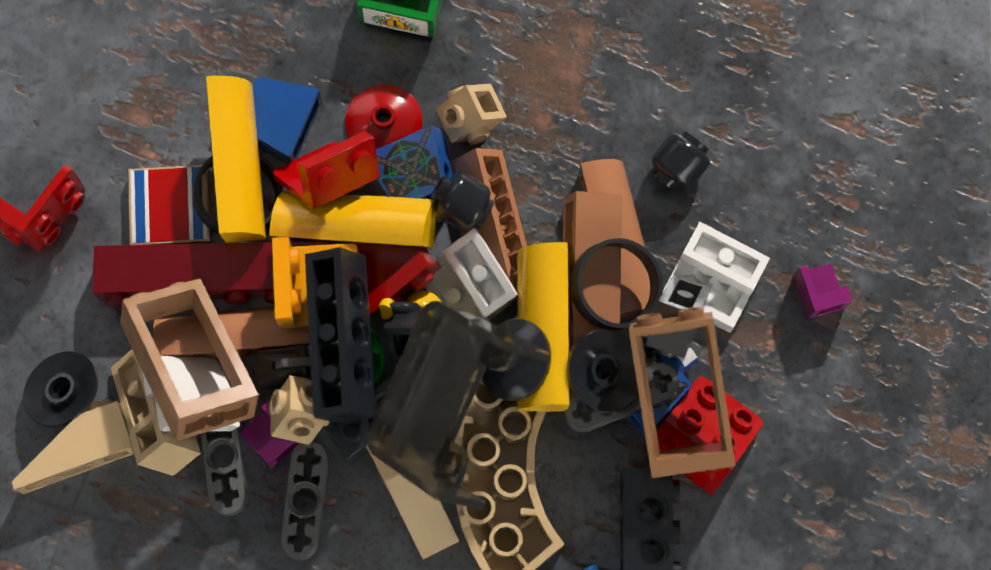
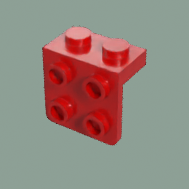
[273,131,380,209]
[0,165,85,253]
[347,242,442,317]
[646,376,763,495]

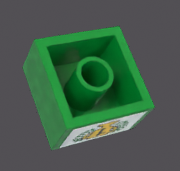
[357,0,443,38]

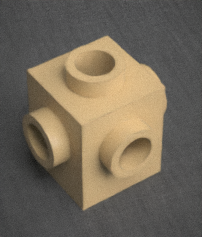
[436,84,507,145]
[270,375,330,445]

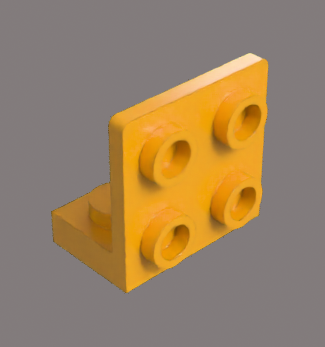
[272,237,358,328]

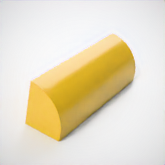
[206,76,266,243]
[269,190,436,247]
[517,242,569,411]

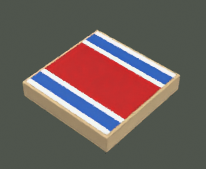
[128,165,211,245]

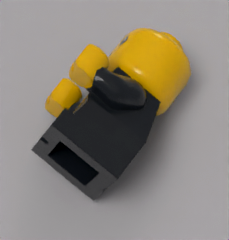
[379,290,443,364]

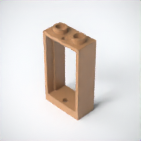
[120,279,259,441]
[629,307,735,478]

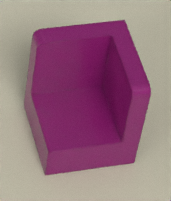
[793,264,853,320]
[241,401,300,469]

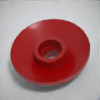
[345,84,423,150]

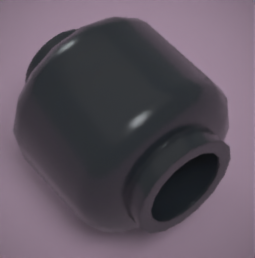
[652,131,710,191]
[431,171,494,231]

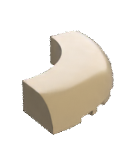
[452,316,564,570]

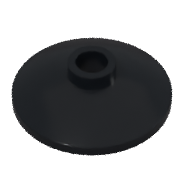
[478,319,551,401]
[567,329,639,412]
[23,351,98,427]

